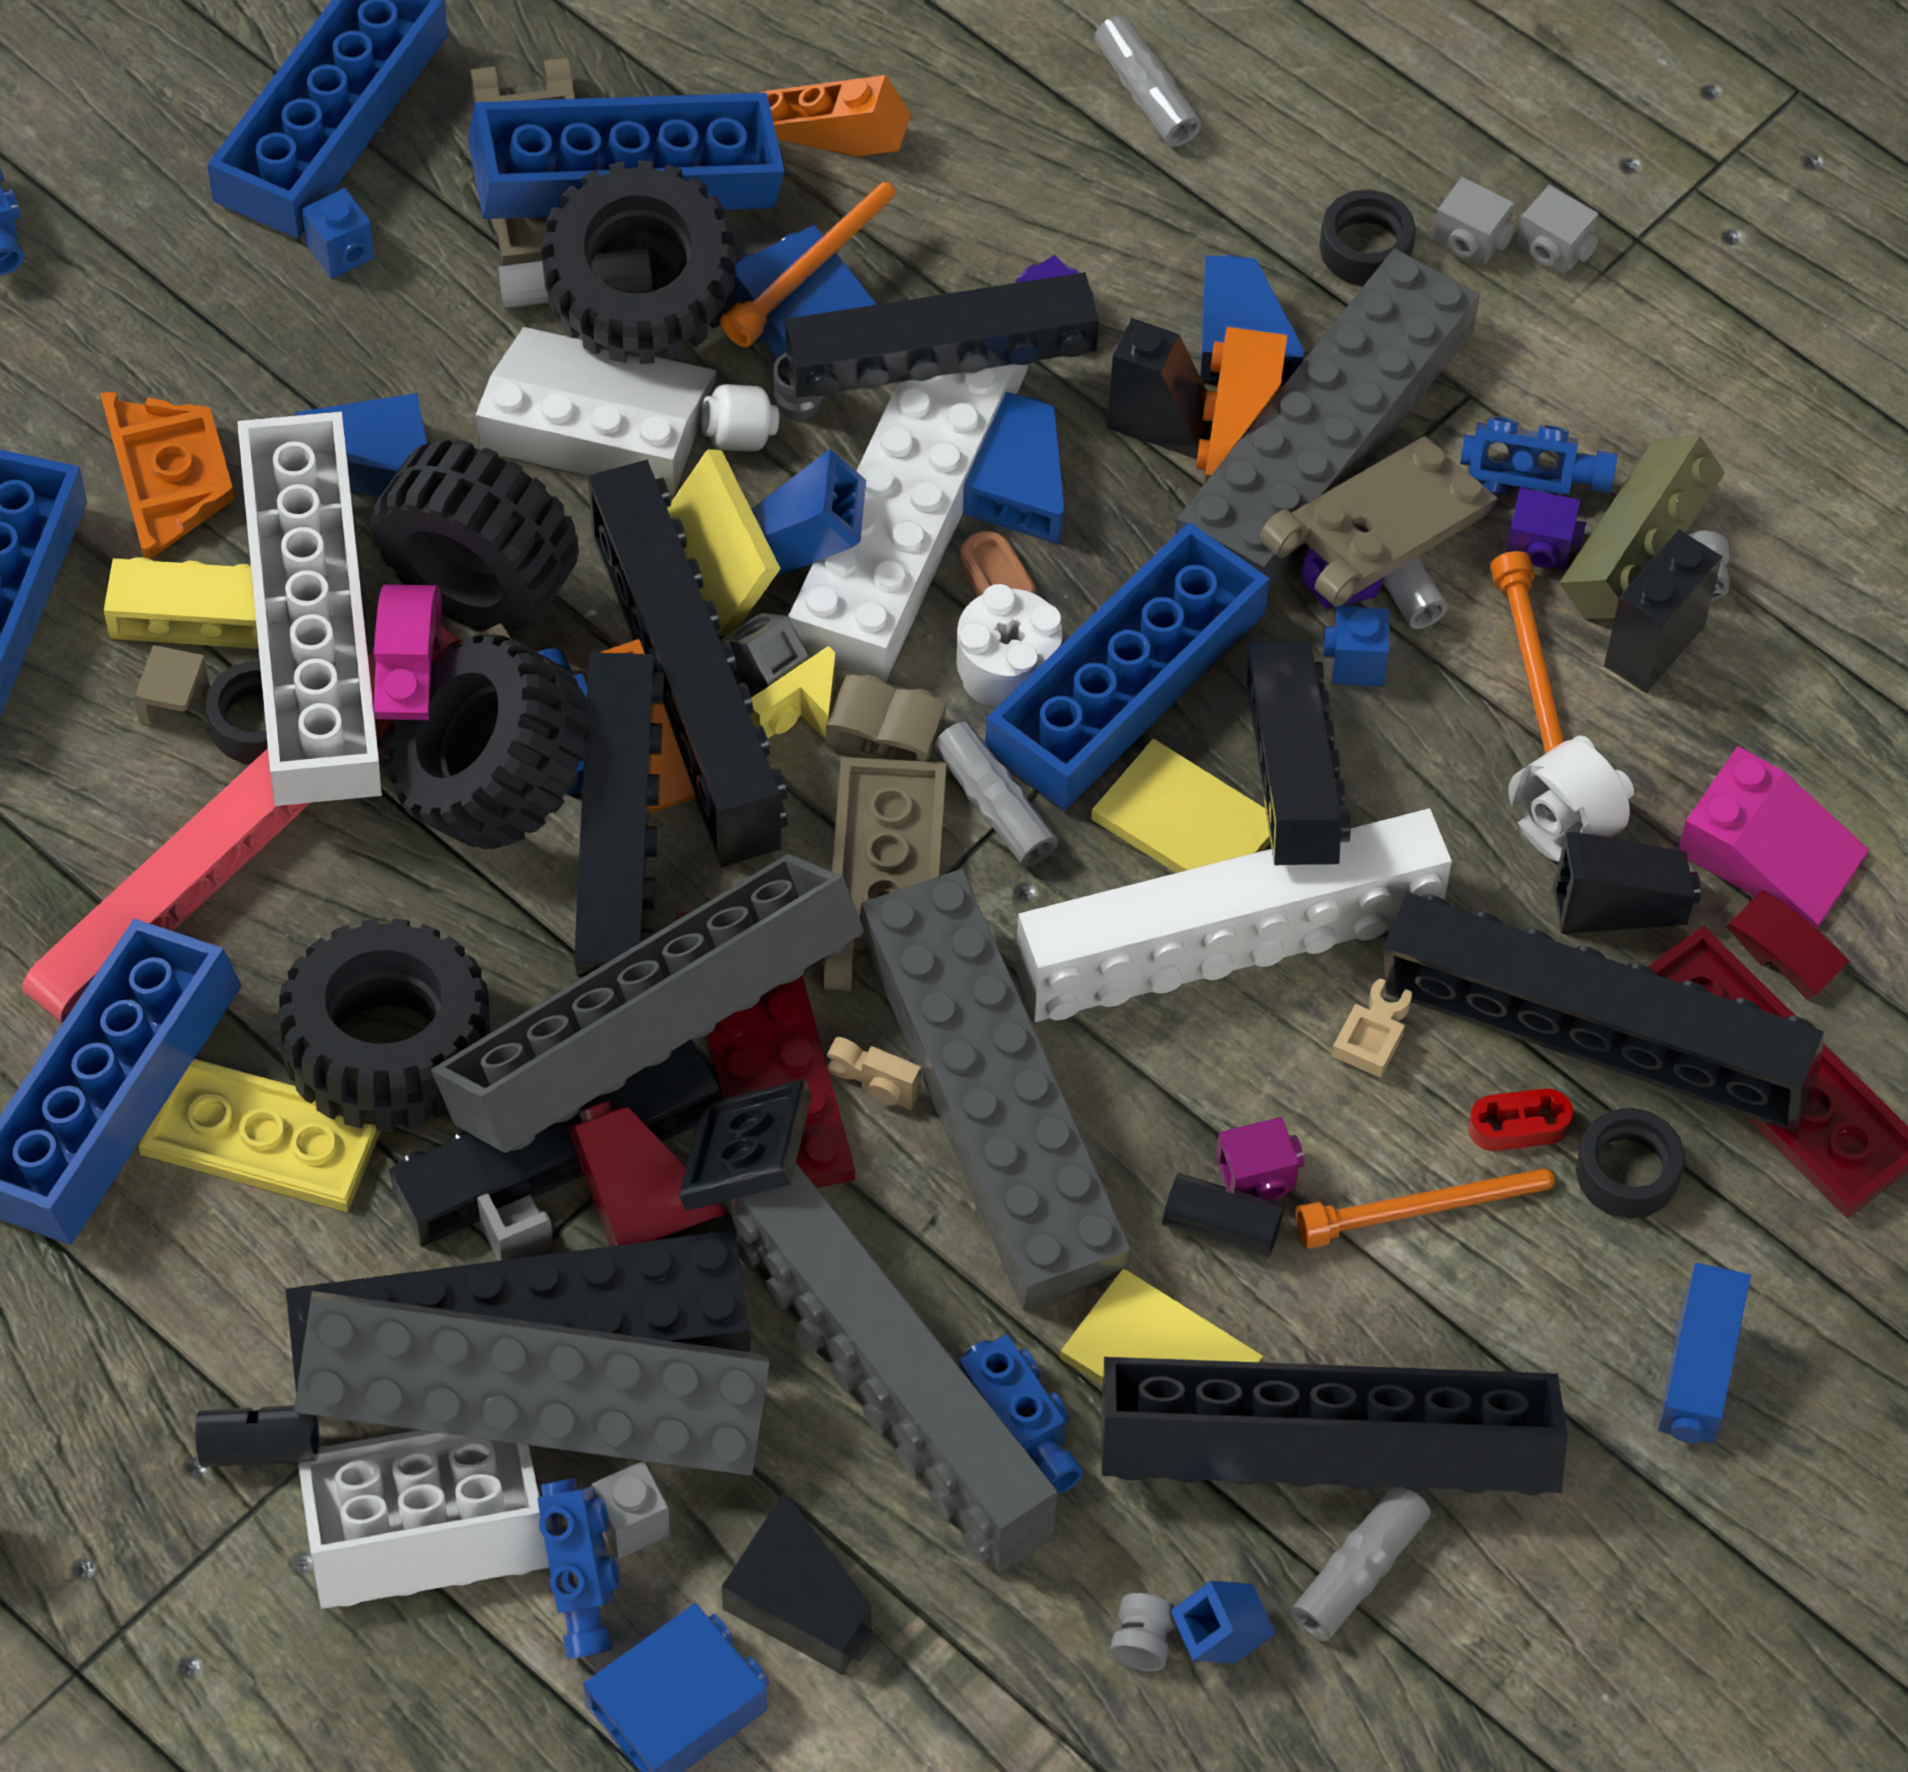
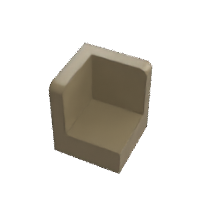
[134,645,209,725]

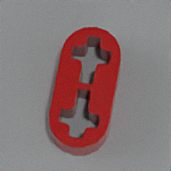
[1468,1089,1573,1151]

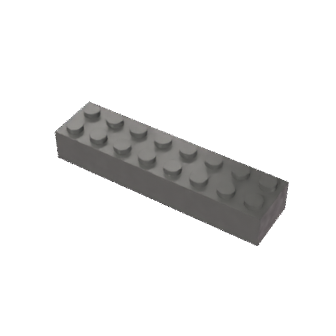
[1175,248,1480,591]
[431,854,864,1153]
[860,868,1131,1310]
[732,1163,1058,1575]
[294,1291,769,1476]

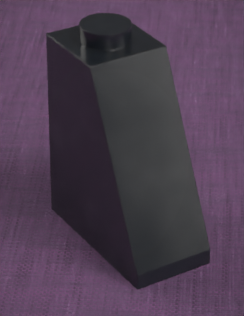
[1107,318,1213,459]
[1553,832,1701,934]
[722,1494,876,1675]

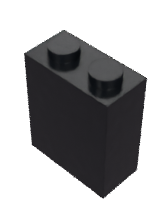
[1604,529,1722,693]

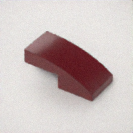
[1725,890,1849,1000]

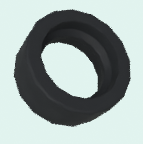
[1319,189,1416,286]
[205,661,268,764]
[1576,1108,1685,1219]

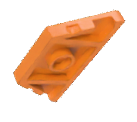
[100,392,235,559]

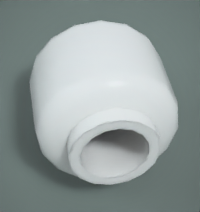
[701,384,779,452]

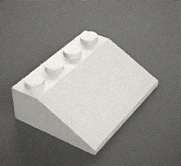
[476,327,717,495]
[298,1430,549,1609]

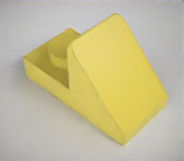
[749,646,835,740]

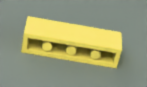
[104,557,259,649]

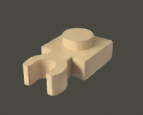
[1332,978,1412,1078]
[827,1037,921,1110]

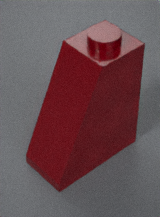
[567,1100,724,1246]

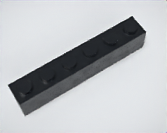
[785,272,1099,398]
[1246,641,1351,866]
[574,652,665,976]
[390,1039,720,1247]

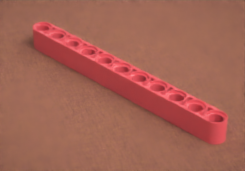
[22,625,463,1024]

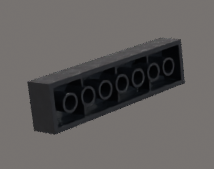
[588,459,788,867]
[1383,892,1824,1133]
[285,1230,751,1417]
[1101,1357,1568,1495]

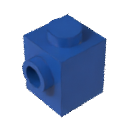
[302,188,374,279]
[1323,606,1389,687]
[1170,1580,1275,1664]

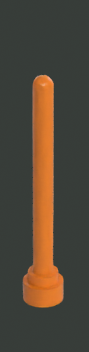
[720,182,896,347]
[1490,551,1564,754]
[1296,1169,1555,1250]

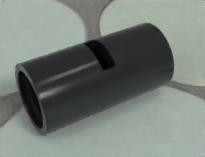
[1162,1172,1285,1258]
[195,1405,320,1468]

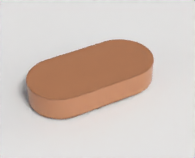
[960,531,1035,597]

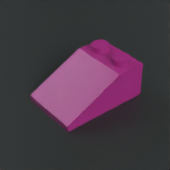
[1678,746,1869,929]

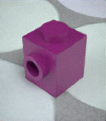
[1216,1117,1304,1201]

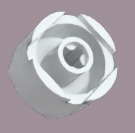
[956,584,1062,709]
[1508,735,1634,862]

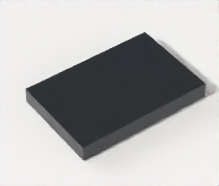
[678,1079,812,1211]

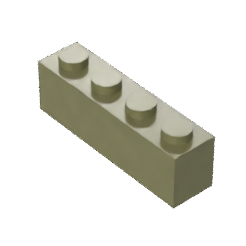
[1559,436,1725,619]

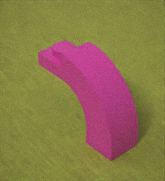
[374,585,442,720]

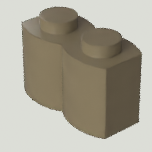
[826,675,946,762]

